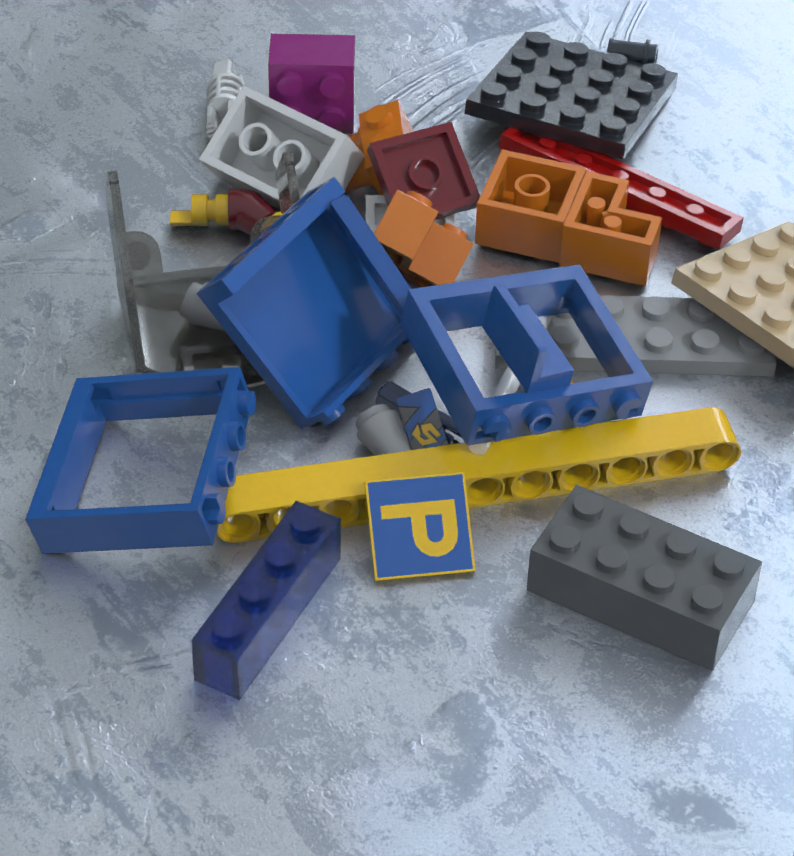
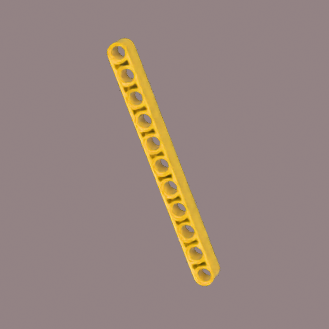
[217,407,741,543]

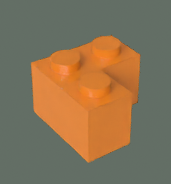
[559,171,662,286]
[374,190,474,287]

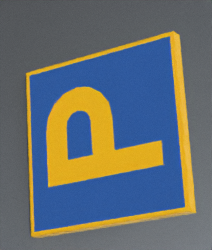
[364,471,476,582]

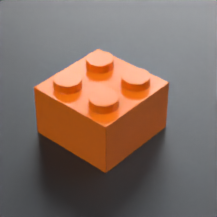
[475,149,587,263]

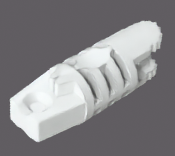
[206,58,245,140]

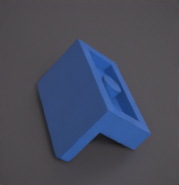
[482,284,574,394]

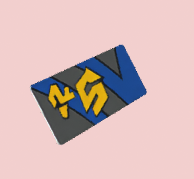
[396,388,448,450]

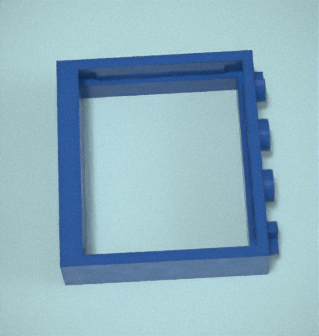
[400,265,653,446]
[25,367,256,554]

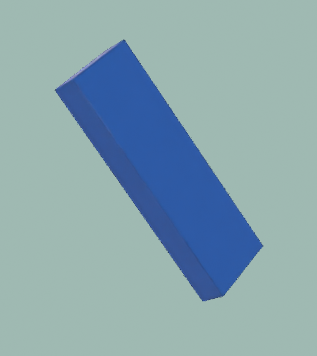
[328,194,411,319]

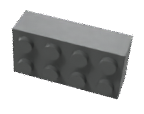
[527,484,762,671]

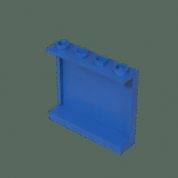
[196,177,410,429]

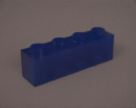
[191,501,341,700]

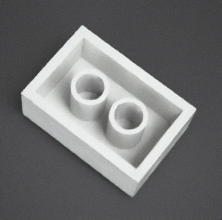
[199,85,365,211]

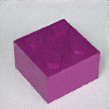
[268,33,355,134]

